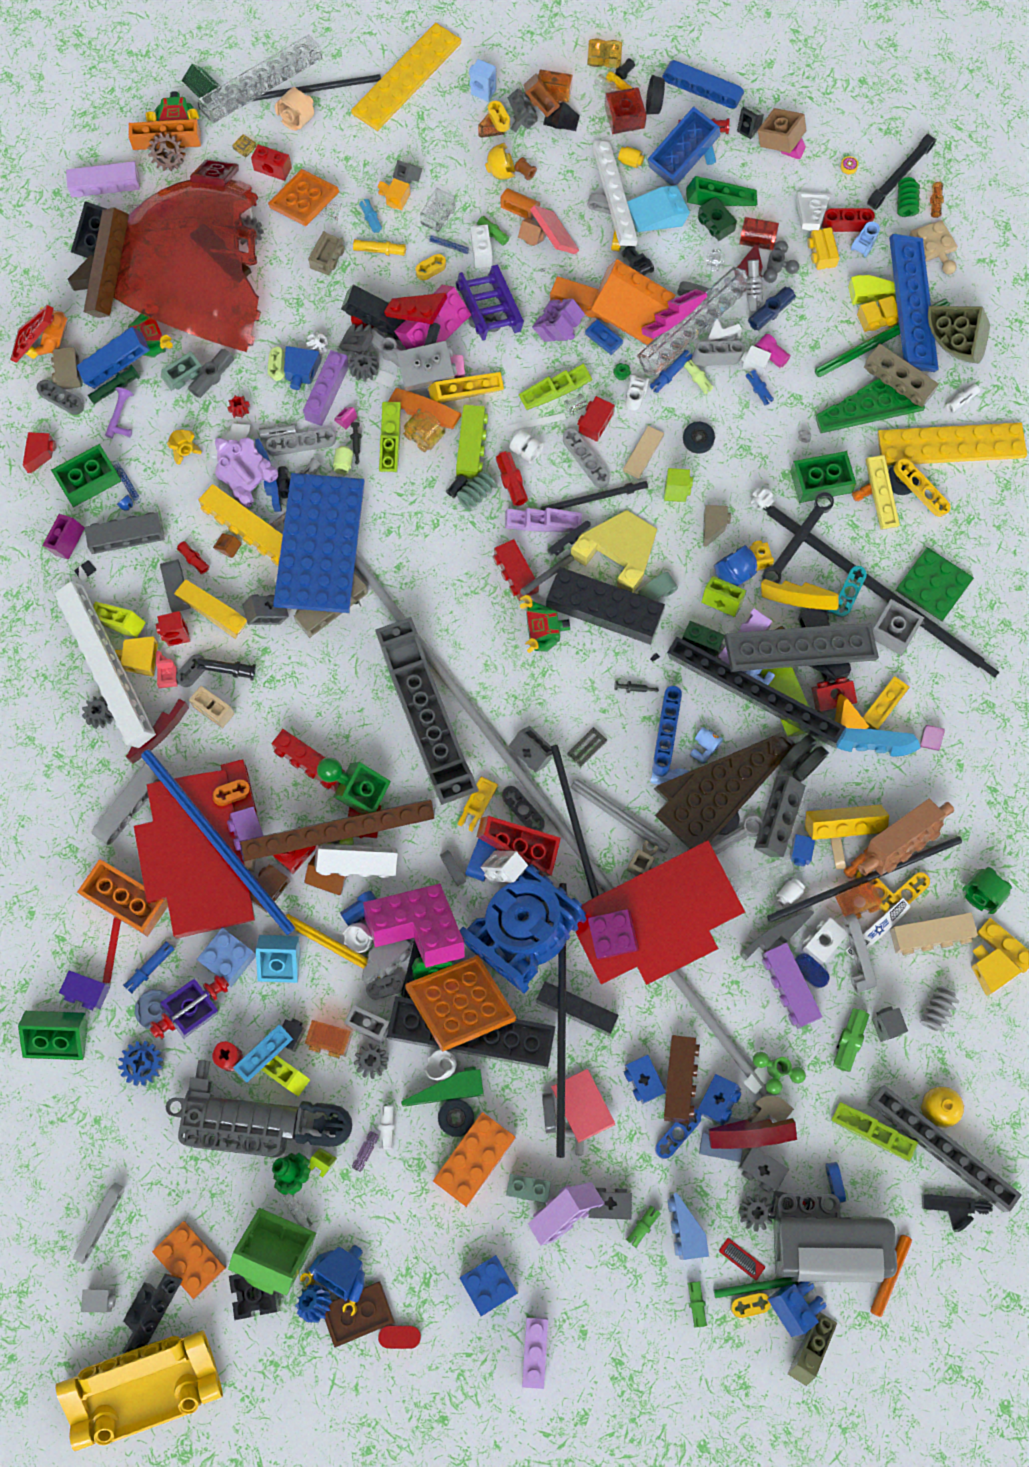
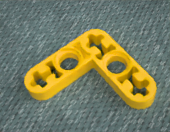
[855,871,930,914]

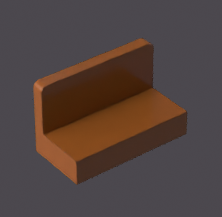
[304,855,348,895]

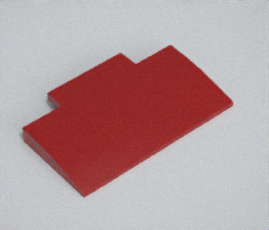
[134,770,255,939]
[576,840,745,985]

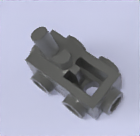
[507,89,538,133]

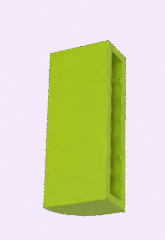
[761,667,809,737]

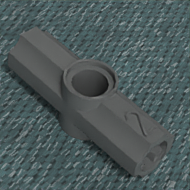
[188,349,234,398]

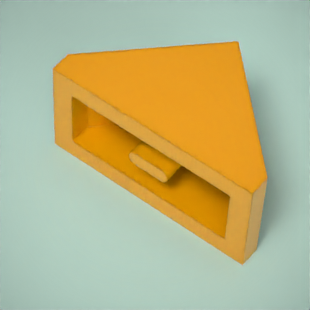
[834,694,869,729]

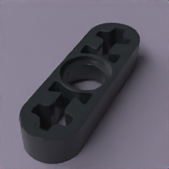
[502,786,545,832]

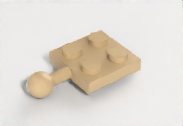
[909,220,958,275]

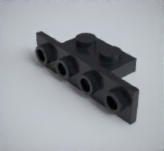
[122,1273,183,1353]

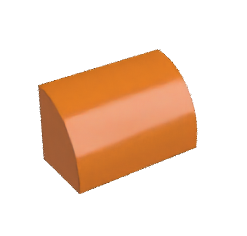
[500,188,540,219]

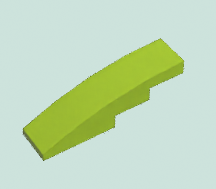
[518,363,593,410]
[831,1102,918,1163]

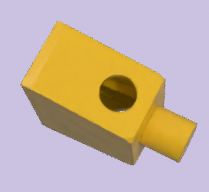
[114,636,158,677]
[971,944,1022,996]

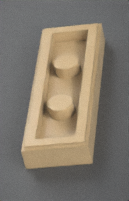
[623,426,664,479]

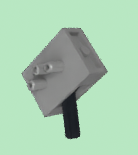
[397,323,457,391]

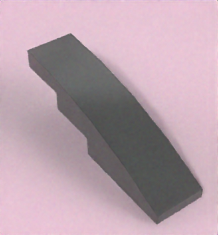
[740,910,814,961]

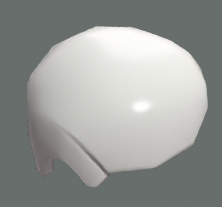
[342,923,373,953]
[425,1049,456,1081]

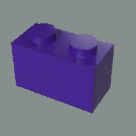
[59,970,110,1011]

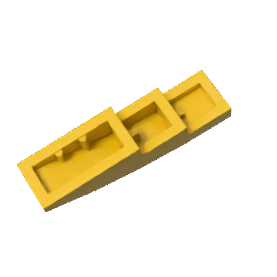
[761,579,839,610]

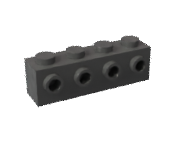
[84,512,165,554]

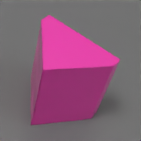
[334,407,358,429]

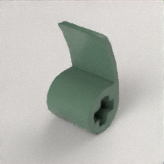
[638,572,678,600]

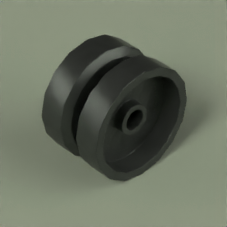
[780,734,829,782]

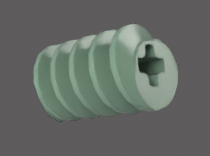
[457,472,498,511]

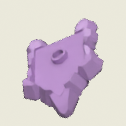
[215,437,278,508]

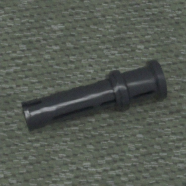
[197,657,256,681]

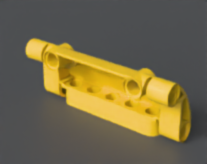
[55,1330,223,1451]

